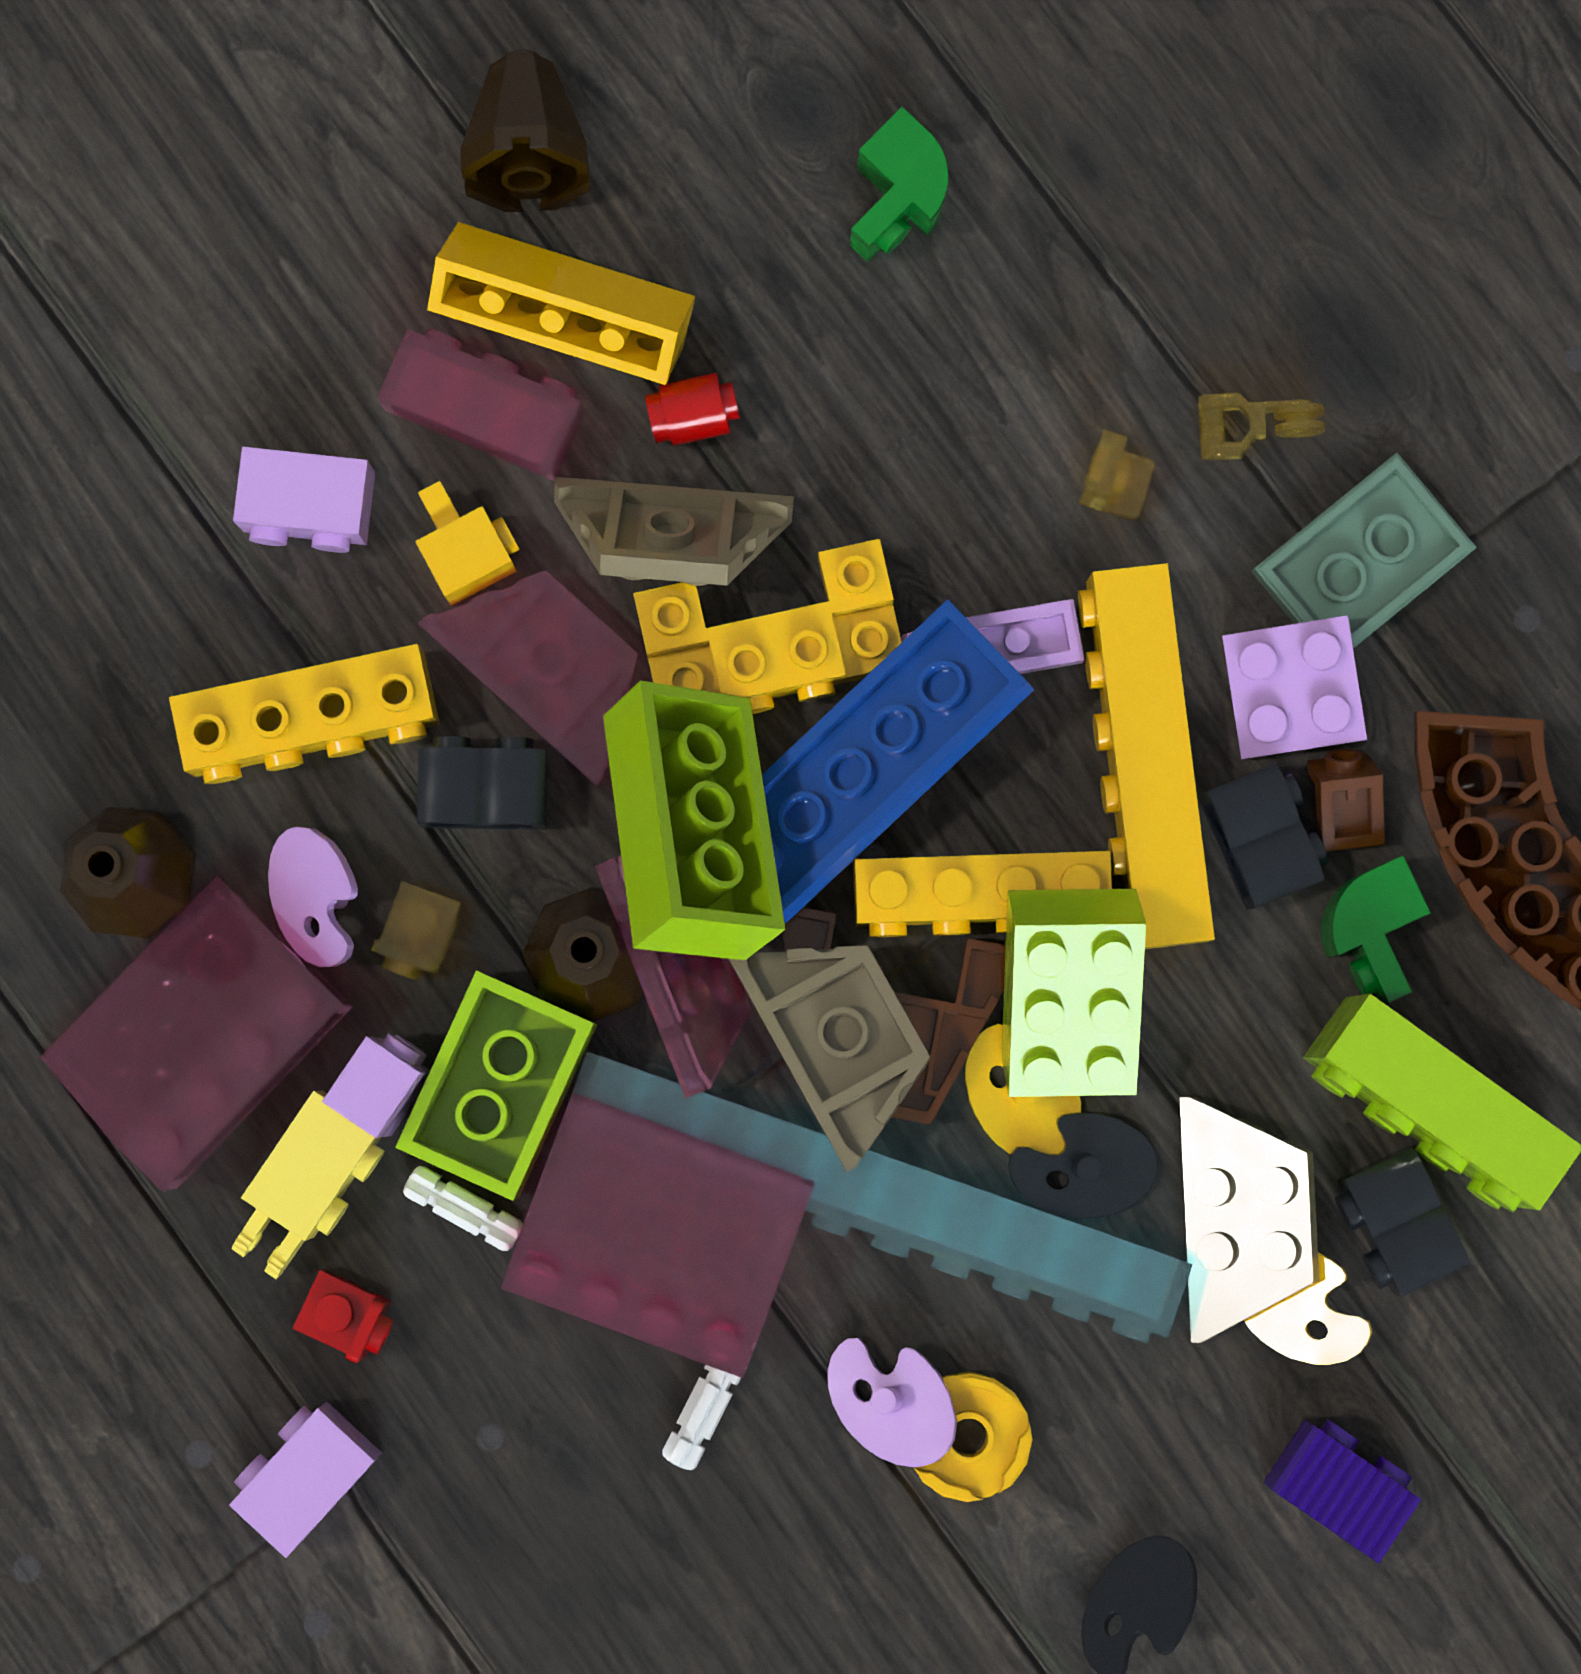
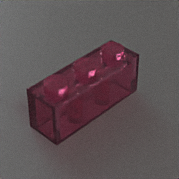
[377,329,585,482]

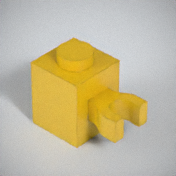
[415,481,520,606]

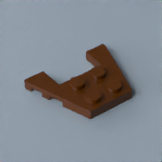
[782,908,1006,1125]

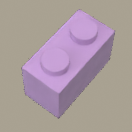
[233,447,376,553]
[322,1033,430,1138]
[229,1401,382,1558]

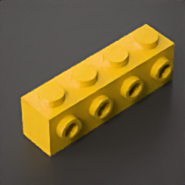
[427,222,696,385]
[169,644,440,784]
[853,851,1112,937]

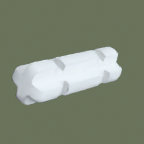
[403,1166,523,1251]
[663,1346,747,1470]

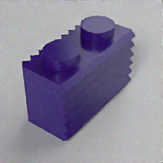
[1263,1419,1421,1564]

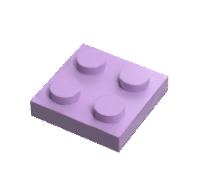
[1222,615,1367,759]

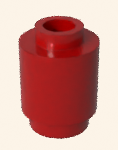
[645,372,740,446]

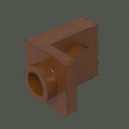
[1307,749,1385,852]

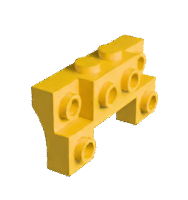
[633,539,902,714]

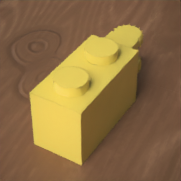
[231,1090,385,1280]

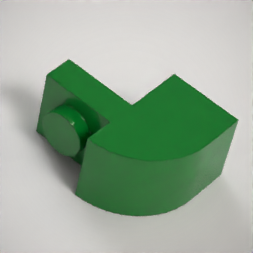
[850,107,948,262]
[1321,856,1430,1003]

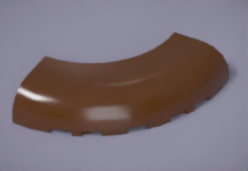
[1414,711,1581,1010]

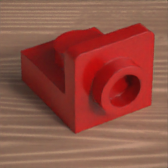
[292,1269,394,1364]

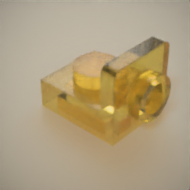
[1077,430,1155,520]
[371,881,463,981]

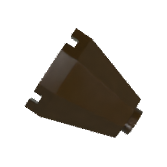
[461,49,590,212]
[60,807,196,939]
[522,887,659,1022]

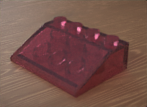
[40,876,353,1191]
[501,1093,815,1378]

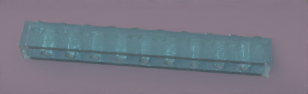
[561,1051,1193,1343]

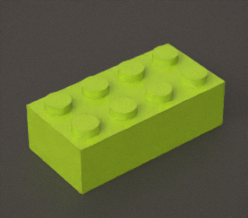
[603,681,786,960]
[1303,994,1581,1213]

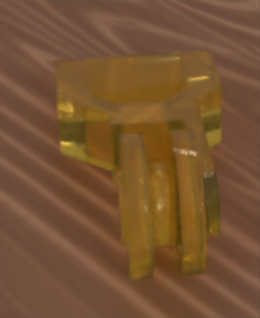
[1198,392,1325,460]

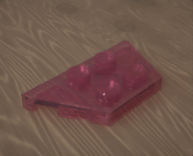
[418,570,639,787]
[595,856,752,1098]

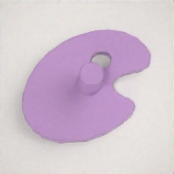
[268,827,358,967]
[828,1338,957,1467]

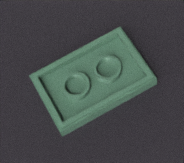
[1251,453,1477,648]

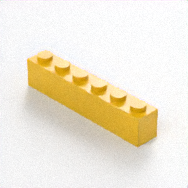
[1078,563,1215,949]

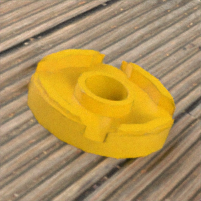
[914,1371,1032,1502]

